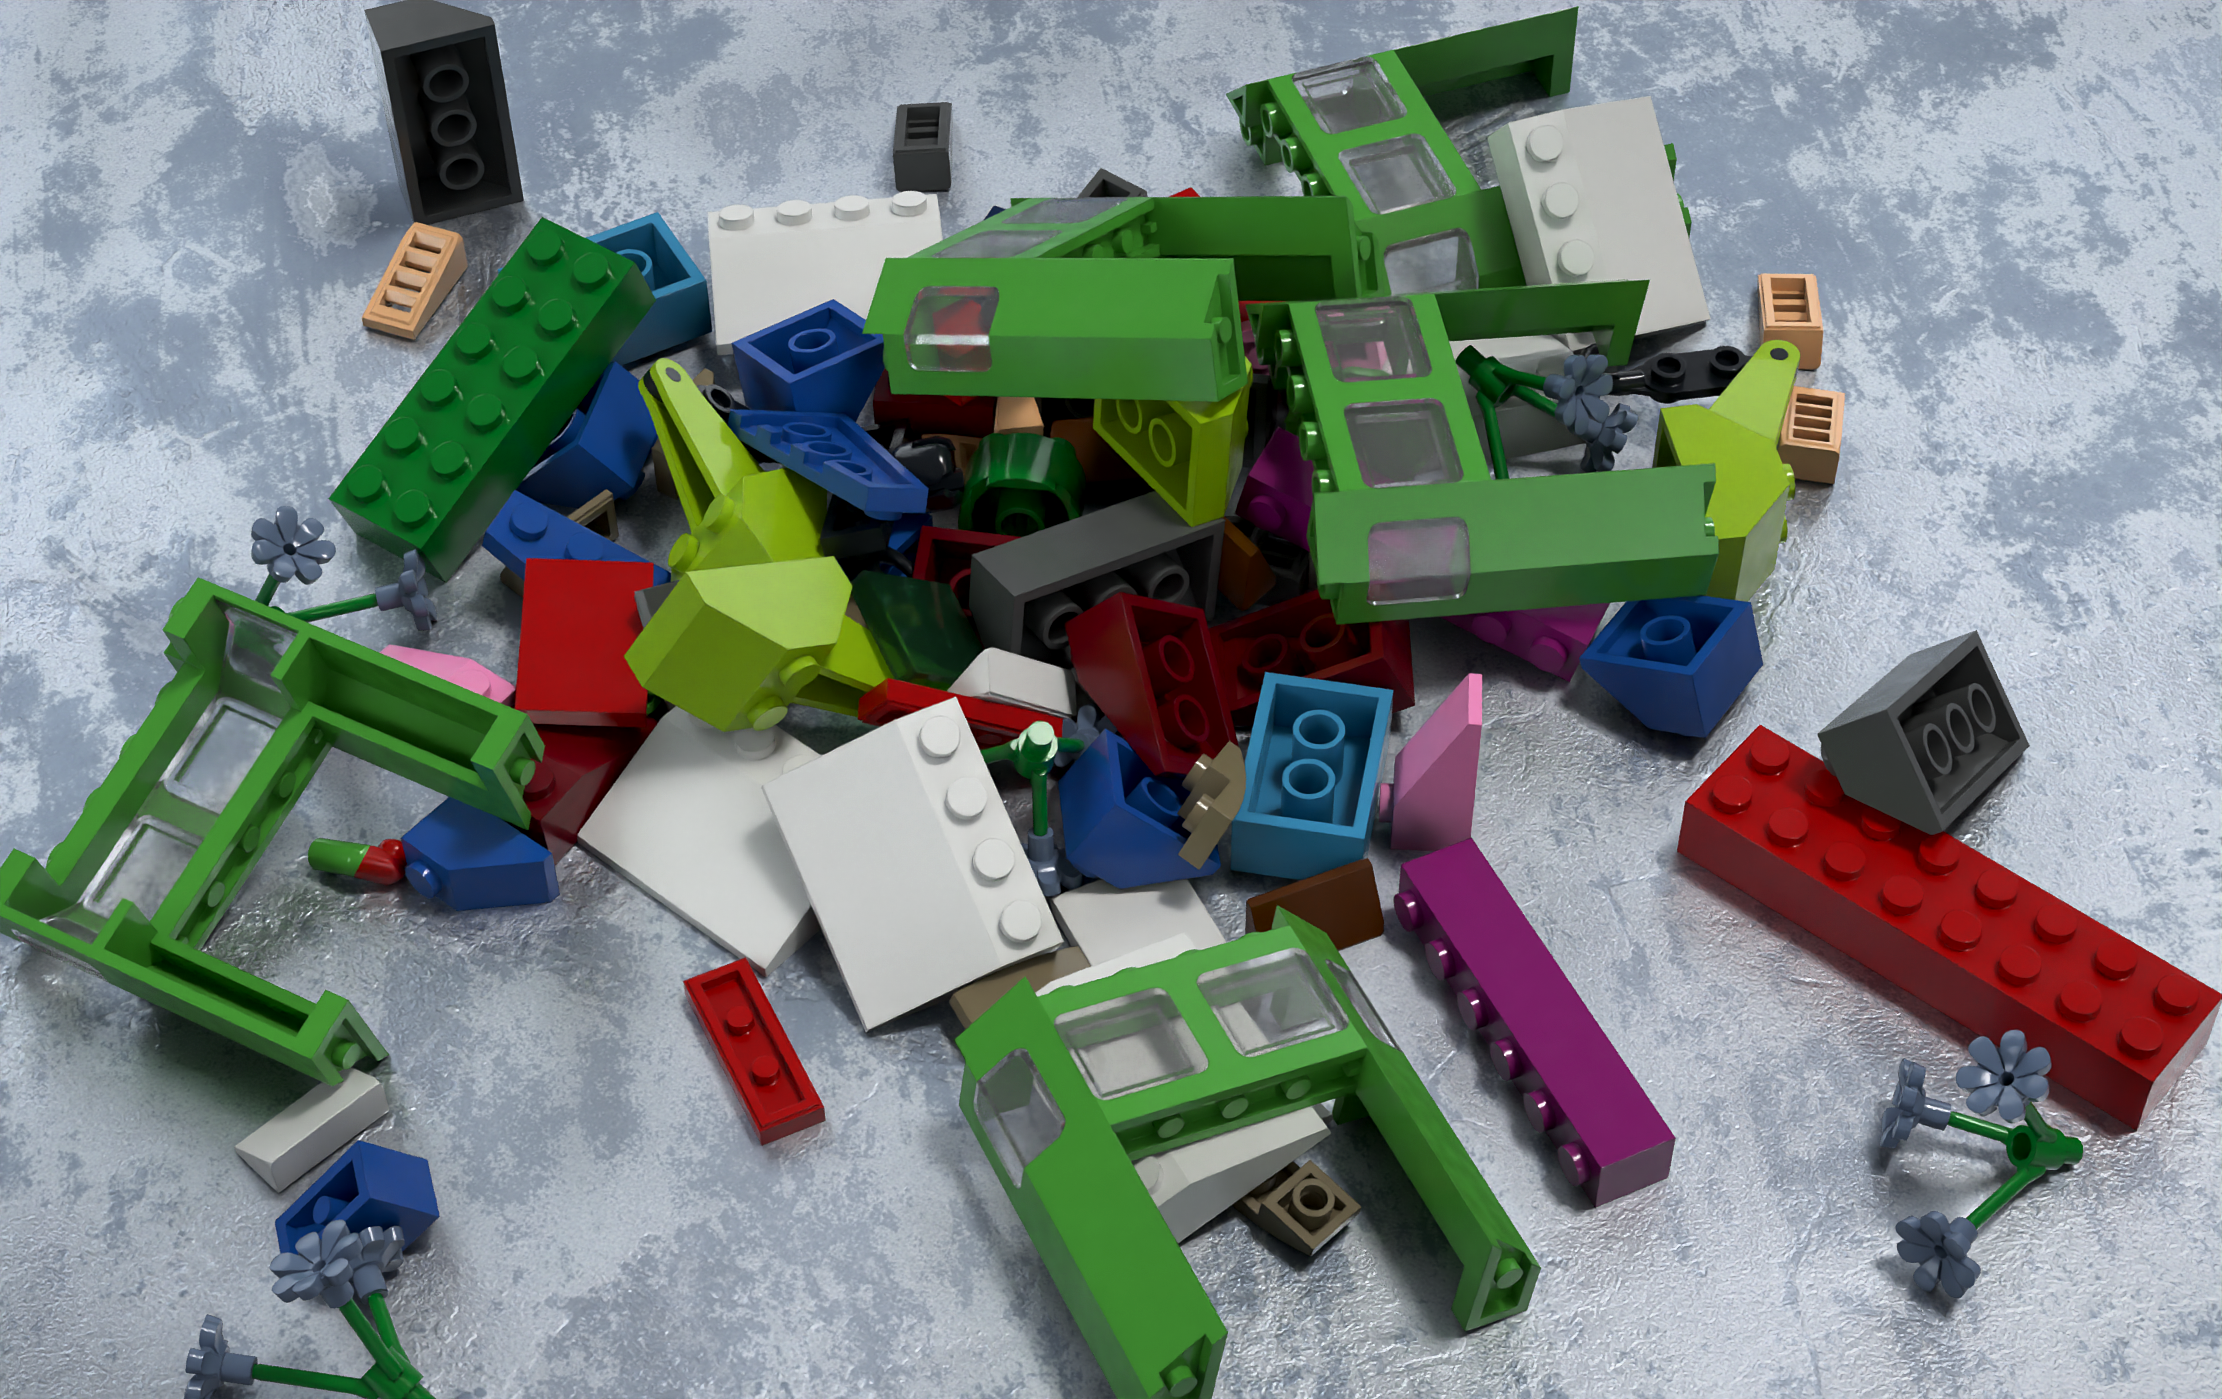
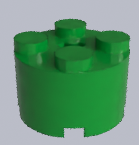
[958,433,1086,537]

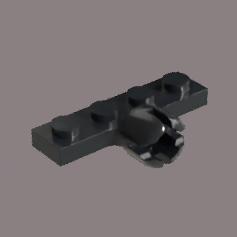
[819,417,964,561]

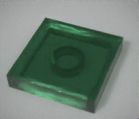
[851,570,984,691]

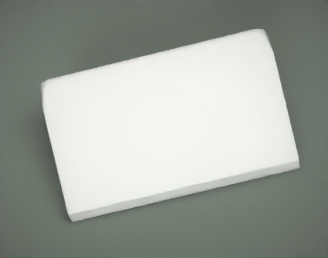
[947,647,1077,720]
[234,1067,389,1193]

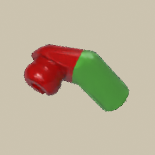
[308,838,408,886]

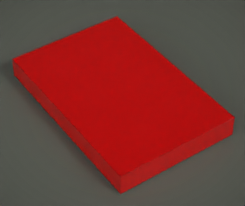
[515,558,654,727]

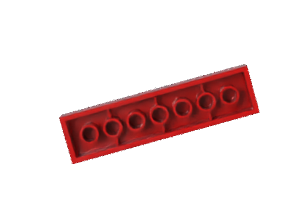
[1677,725,2222,1131]

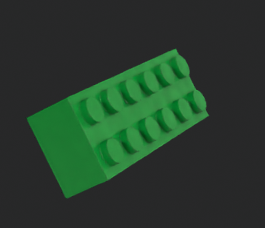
[328,217,656,583]

